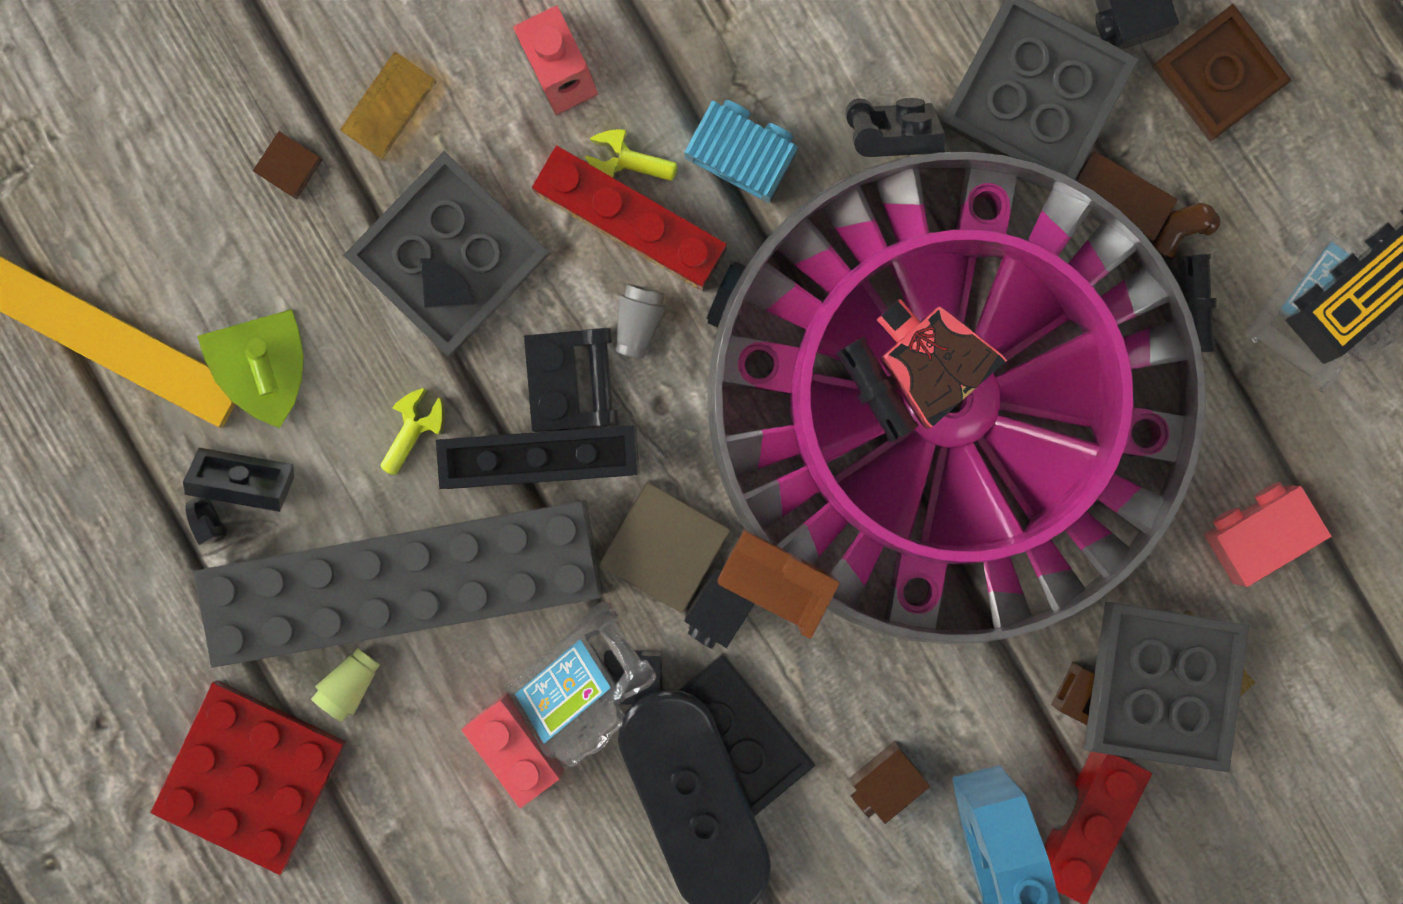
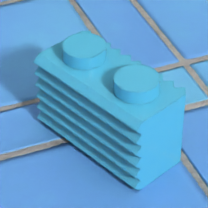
[684,100,798,204]

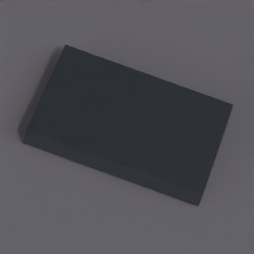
[678,653,816,817]

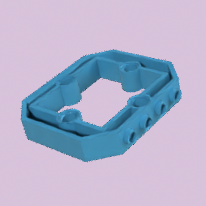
[952,765,1061,904]

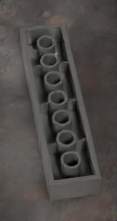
[194,500,603,668]

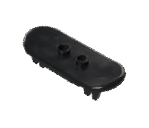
[618,690,771,904]

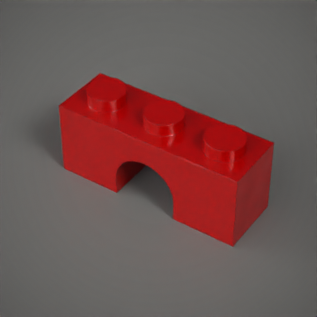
[1044,752,1153,904]

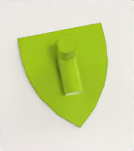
[197,309,304,429]

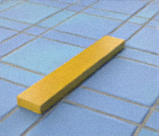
[0,256,235,428]

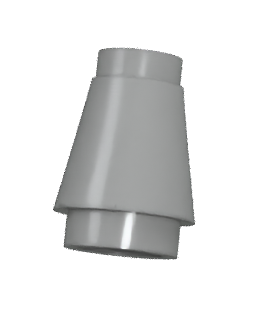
[615,284,666,358]

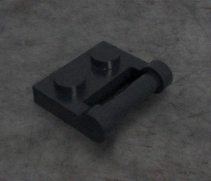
[845,98,945,157]
[524,328,619,432]

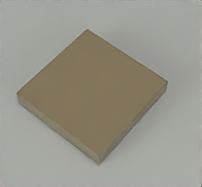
[599,481,730,613]

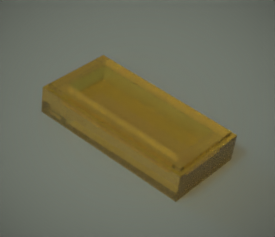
[340,51,436,160]

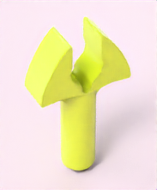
[585,129,678,181]
[380,388,445,475]

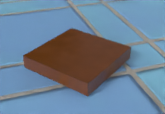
[1152,4,1292,142]

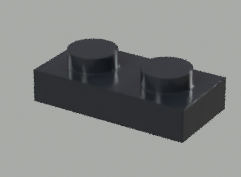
[183,448,294,512]

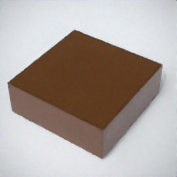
[253,131,323,200]

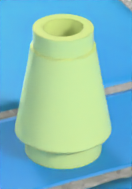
[311,648,380,722]

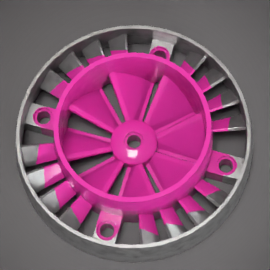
[708,152,1206,644]

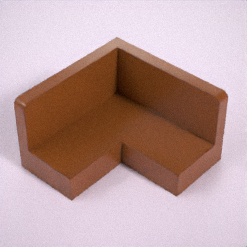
[718,529,840,639]

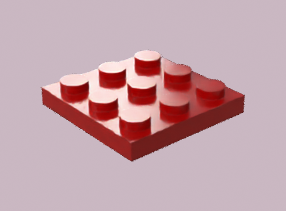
[150,680,346,875]

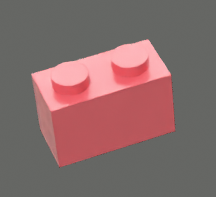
[1203,482,1332,587]
[461,692,564,809]

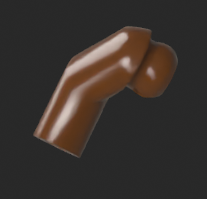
[1153,203,1221,261]

